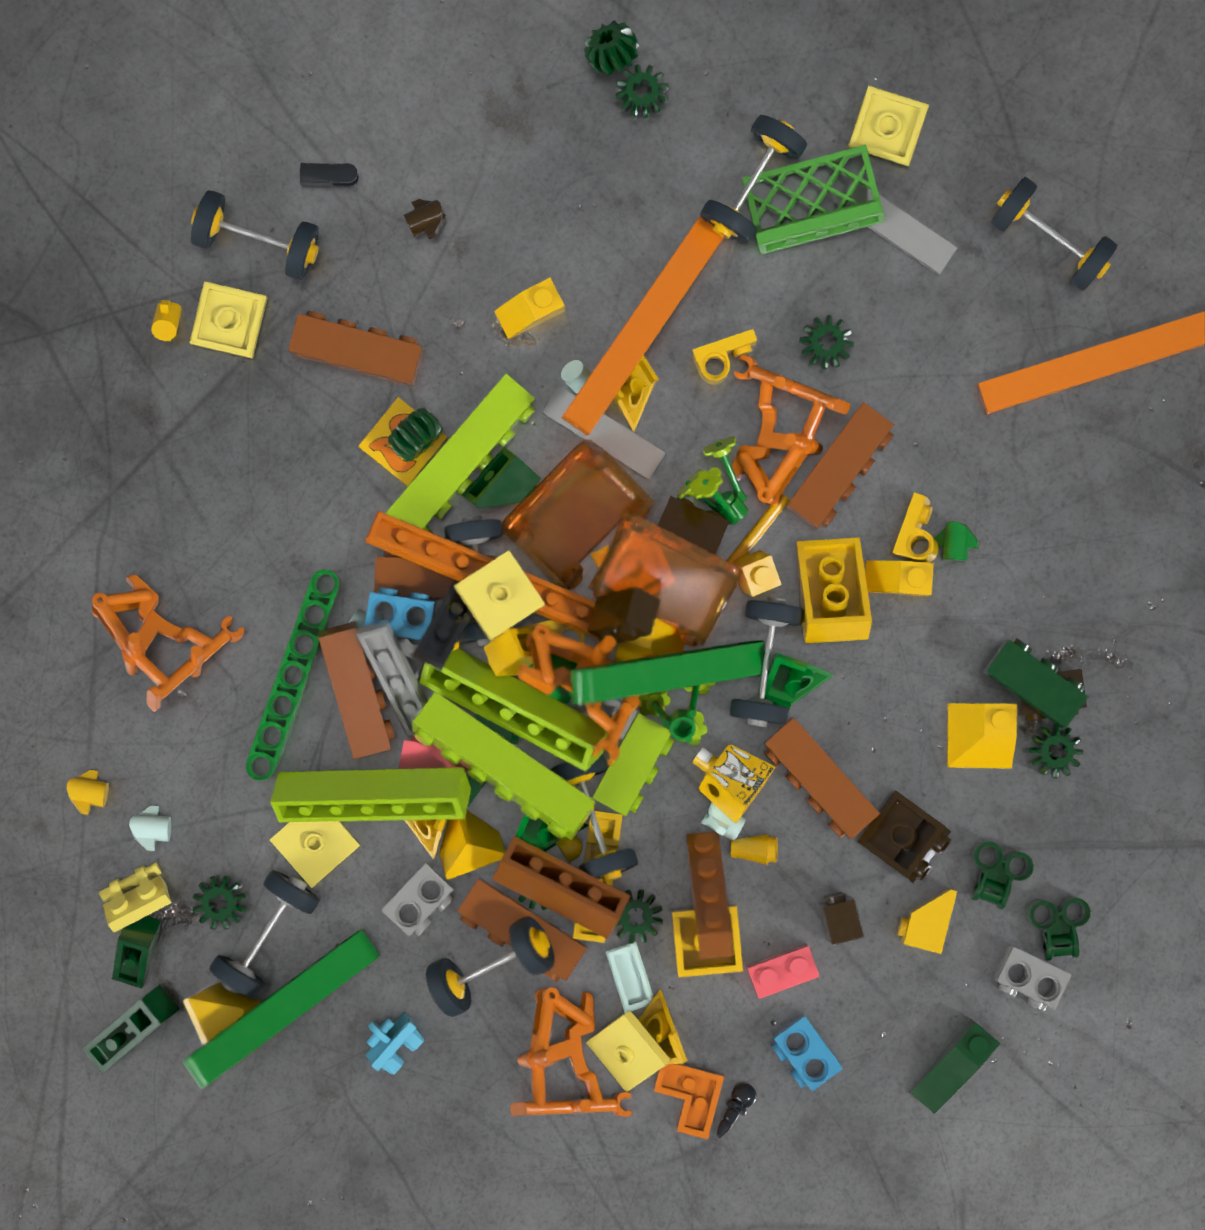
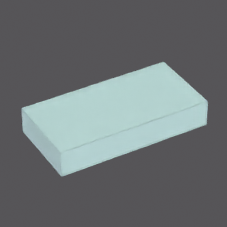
[605,941,654,1013]

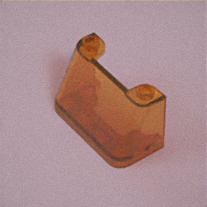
[502,439,655,590]
[588,514,743,647]

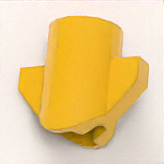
[151,300,182,341]
[67,770,109,815]

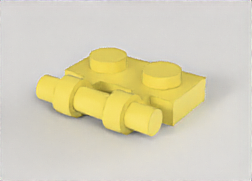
[99,862,171,933]

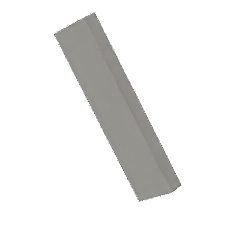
[834,179,958,276]
[541,385,666,480]
[356,621,428,737]

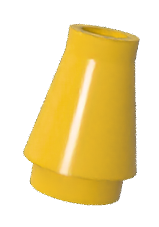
[731,833,778,865]

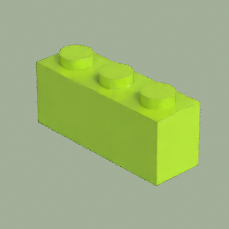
[592,713,674,816]

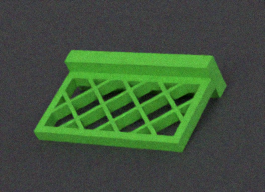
[742,145,885,254]

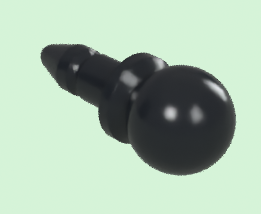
[716,1083,757,1138]

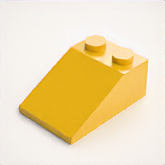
[796,537,872,644]

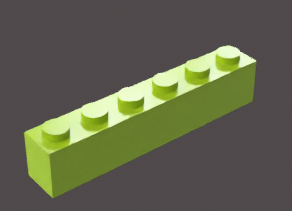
[385,374,536,532]
[419,648,608,771]
[412,692,596,841]
[270,767,471,822]

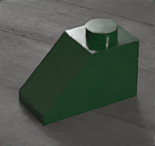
[462,447,541,508]
[112,915,161,989]

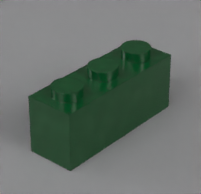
[983,638,1089,728]

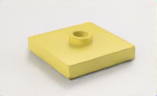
[848,85,929,167]
[189,281,268,359]
[454,551,545,641]
[270,821,361,888]
[586,1010,671,1092]

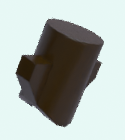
[404,199,447,240]

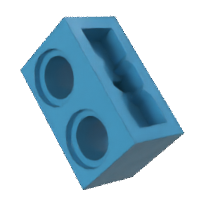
[364,587,436,640]
[771,1013,843,1091]

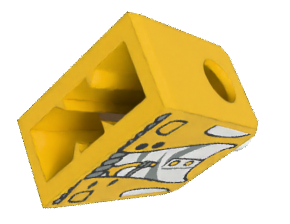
[692,745,776,824]

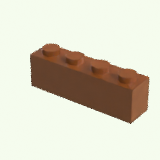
[288,311,424,387]
[786,402,894,530]
[374,551,499,600]
[318,621,395,759]
[763,717,880,839]
[686,831,733,959]
[492,836,630,939]
[457,877,587,982]

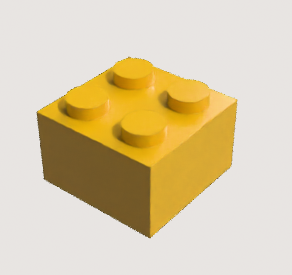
[671,904,743,977]

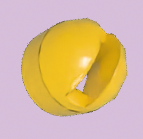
[555,836,583,863]

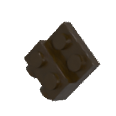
[858,791,951,883]

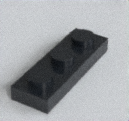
[412,579,472,671]

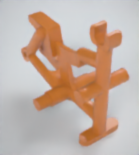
[728,355,850,505]
[92,574,245,712]
[518,624,654,765]
[510,987,632,1117]

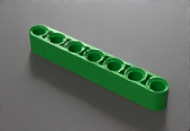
[245,569,342,781]
[570,640,765,704]
[182,929,380,1089]

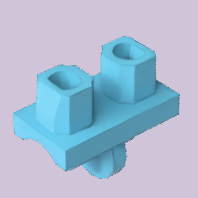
[365,1012,424,1075]

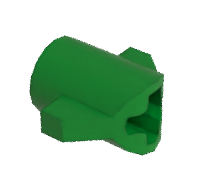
[934,521,979,562]

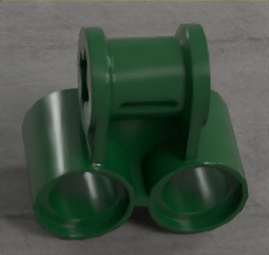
[970,840,1034,910]
[1025,896,1091,961]

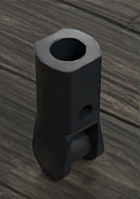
[300,163,359,187]

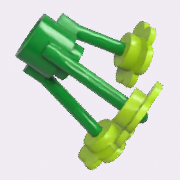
[677,436,748,525]
[638,682,716,746]

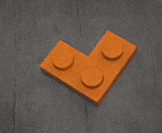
[653,1064,724,1139]

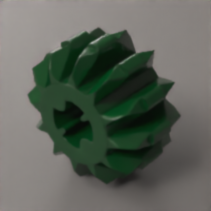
[584,20,639,76]
[615,64,669,119]
[799,315,854,370]
[387,408,443,462]
[1027,724,1084,779]
[193,875,247,930]
[615,889,663,944]

